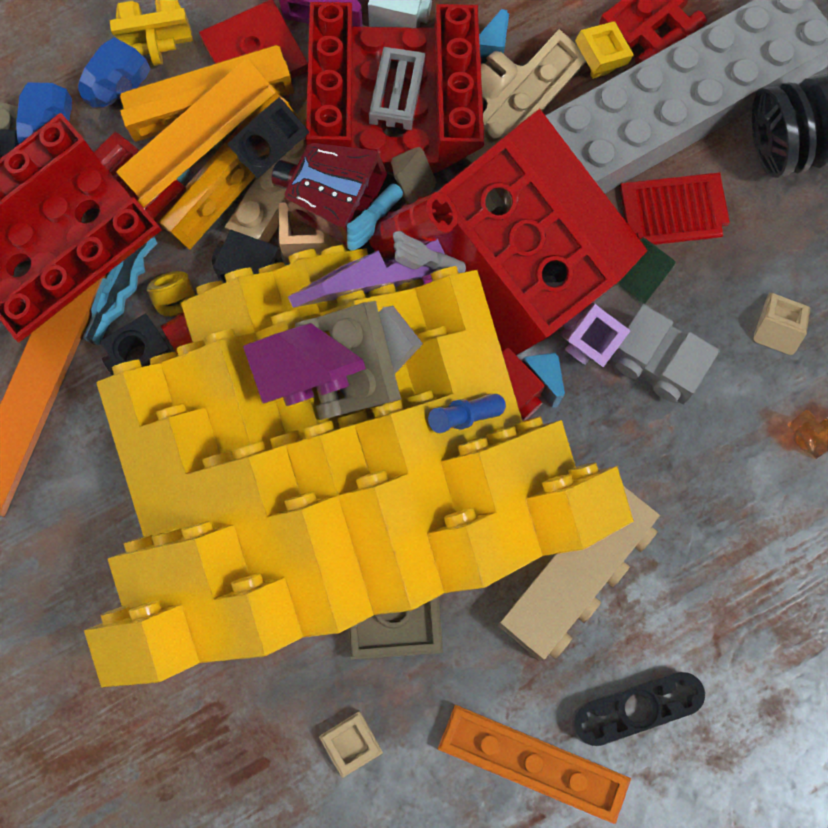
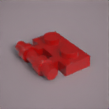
[599,0,707,65]

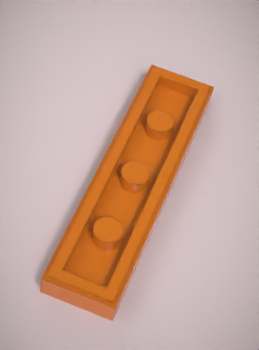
[437,704,632,824]

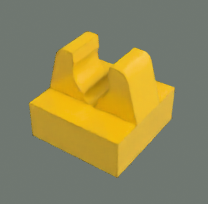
[575,21,634,79]

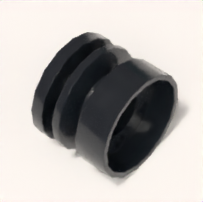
[751,74,828,178]

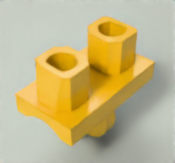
[109,0,193,66]

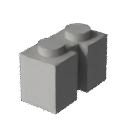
[610,304,721,405]

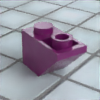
[243,323,366,406]

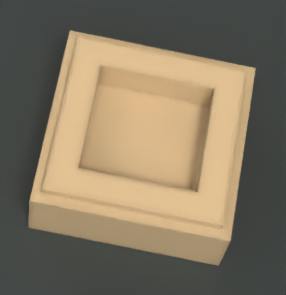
[319,711,383,778]

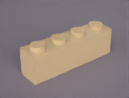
[497,486,660,661]

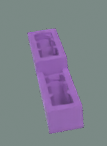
[288,238,445,308]

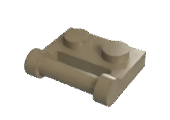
[295,301,401,420]

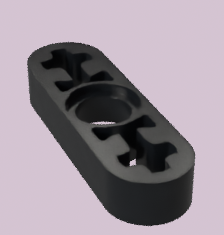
[571,672,705,746]

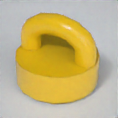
[147,271,195,317]

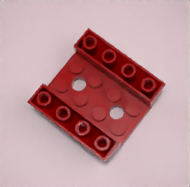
[306,2,484,173]
[437,108,648,355]
[0,113,162,343]

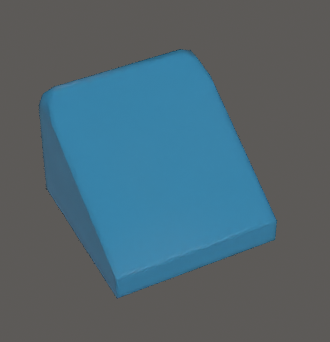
[479,9,509,64]
[522,353,565,407]

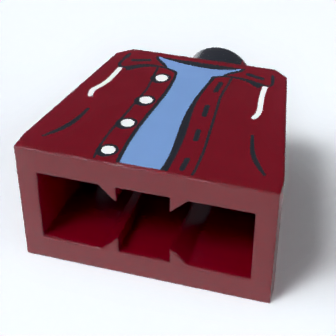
[271,143,387,245]

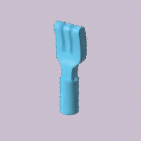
[347,184,403,251]

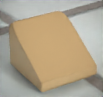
[754,293,811,355]

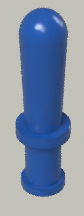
[428,393,506,433]

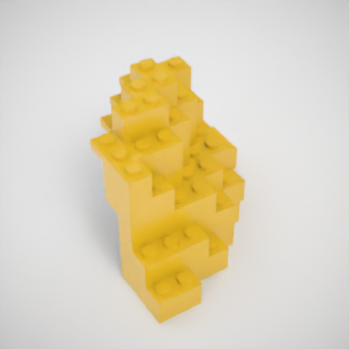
[84,244,634,688]

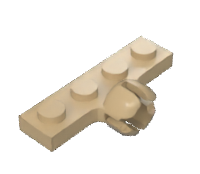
[461,29,586,167]
[224,99,308,243]

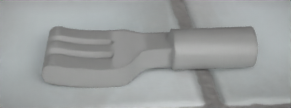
[393,231,466,273]

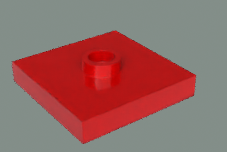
[199,0,308,79]

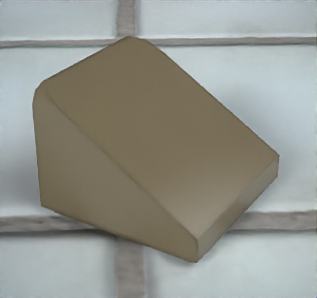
[391,147,436,205]

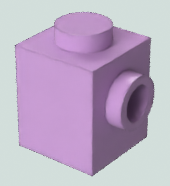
[560,303,631,367]

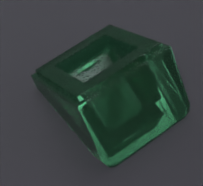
[617,237,676,304]

